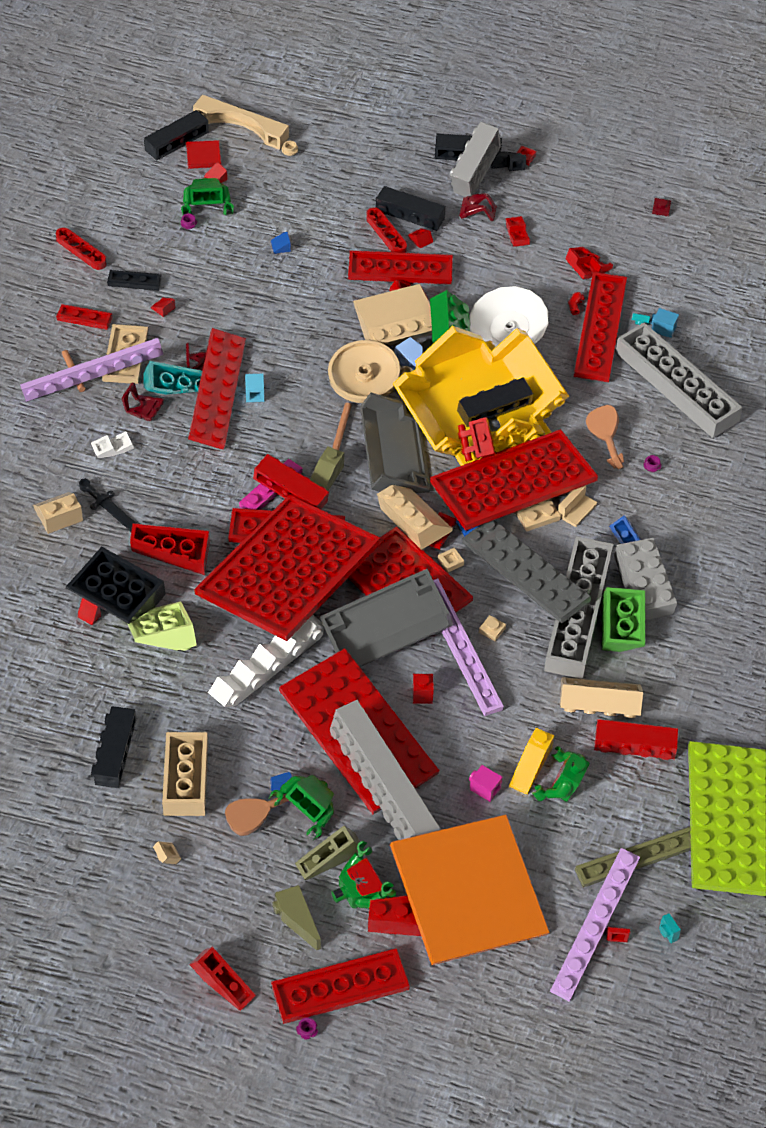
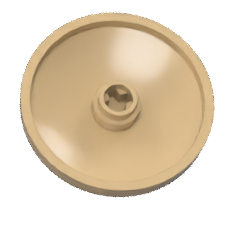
[328,340,400,403]

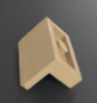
[558,485,597,527]

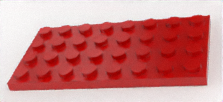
[430,429,598,531]
[279,648,440,815]

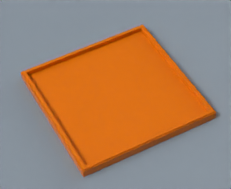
[390,815,550,965]

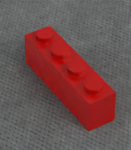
[253,454,329,509]
[594,719,678,760]

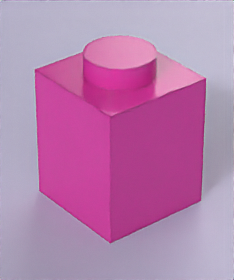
[469,765,503,802]

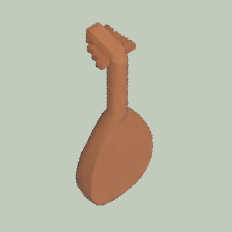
[586,405,624,470]
[225,794,289,836]

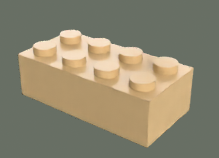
[162,732,208,816]

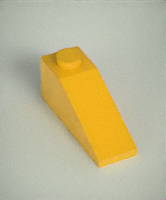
[509,728,554,795]

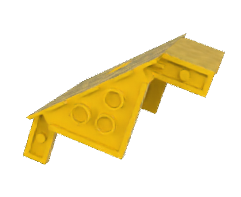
[393,326,569,466]

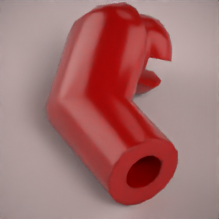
[568,292,585,315]

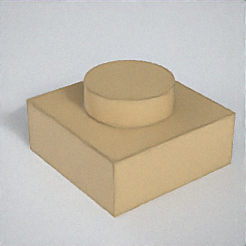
[438,548,464,573]
[479,615,506,641]
[153,841,181,864]

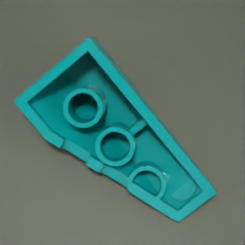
[143,361,202,395]

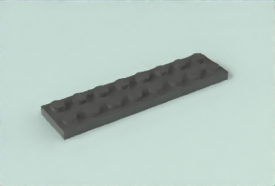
[462,520,591,623]

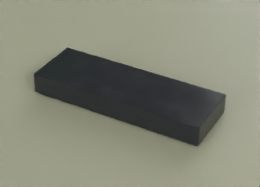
[107,270,162,291]

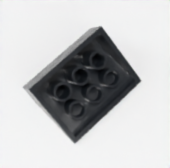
[66,546,166,624]

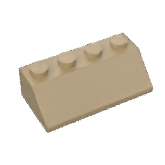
[377,485,453,550]
[560,677,643,718]

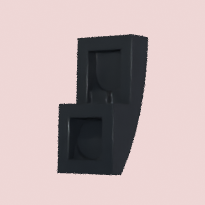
[491,151,526,172]

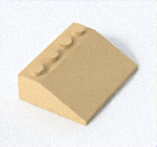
[353,284,432,347]

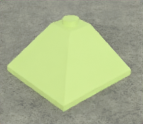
[127,601,197,650]

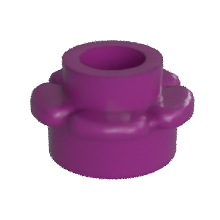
[180,214,197,229]
[643,455,662,472]
[296,1018,318,1040]

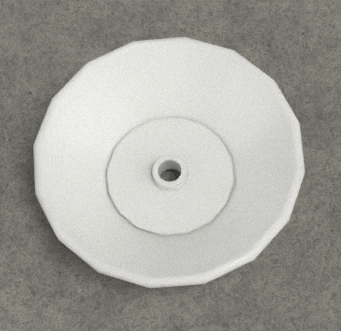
[469,286,548,347]

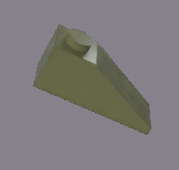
[310,446,344,491]
[295,826,360,880]
[272,885,321,950]

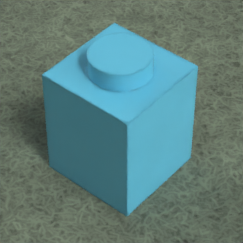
[245,374,264,402]

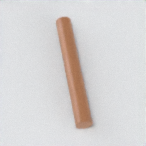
[62,350,86,392]

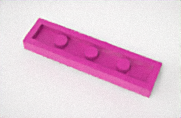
[239,458,303,510]

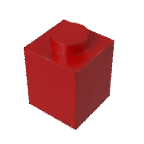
[412,674,434,704]

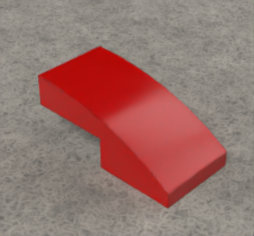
[505,216,530,247]

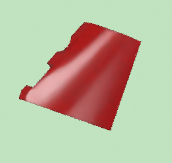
[565,247,613,280]

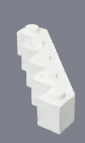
[208,615,325,707]

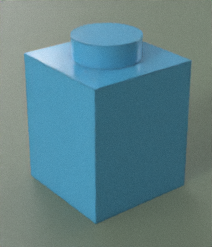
[650,308,679,338]

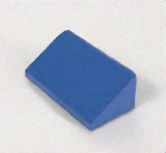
[609,515,641,544]

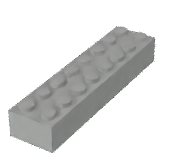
[615,323,742,438]
[544,536,613,679]
[330,700,441,840]

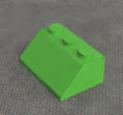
[602,587,645,652]

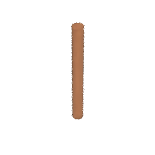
[332,403,352,450]

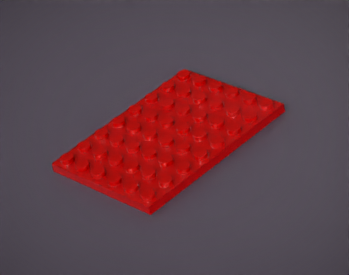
[194,495,381,641]

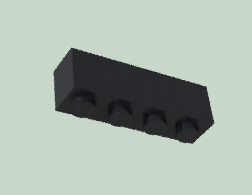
[144,110,209,161]
[434,133,502,161]
[375,186,446,231]
[457,377,534,427]
[91,706,137,788]

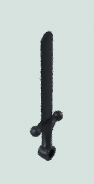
[79,478,137,532]

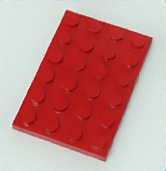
[348,526,473,613]

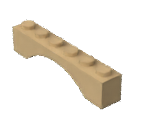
[193,95,289,150]

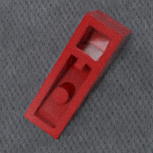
[189,946,256,1011]

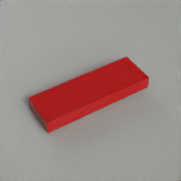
[56,304,113,330]

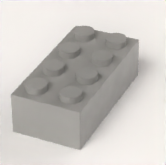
[450,122,501,197]
[614,538,677,620]

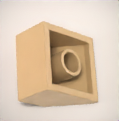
[33,492,83,534]

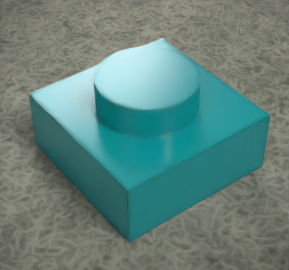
[632,313,651,325]
[659,913,681,943]

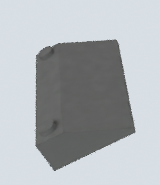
[360,392,431,493]
[320,569,453,667]

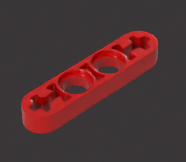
[366,207,407,253]
[55,227,107,270]

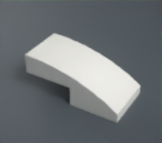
[91,432,134,458]

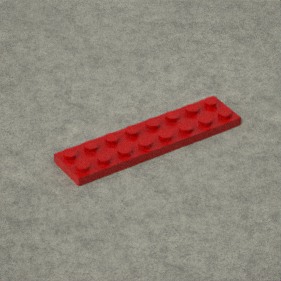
[574,272,627,382]
[188,328,246,450]

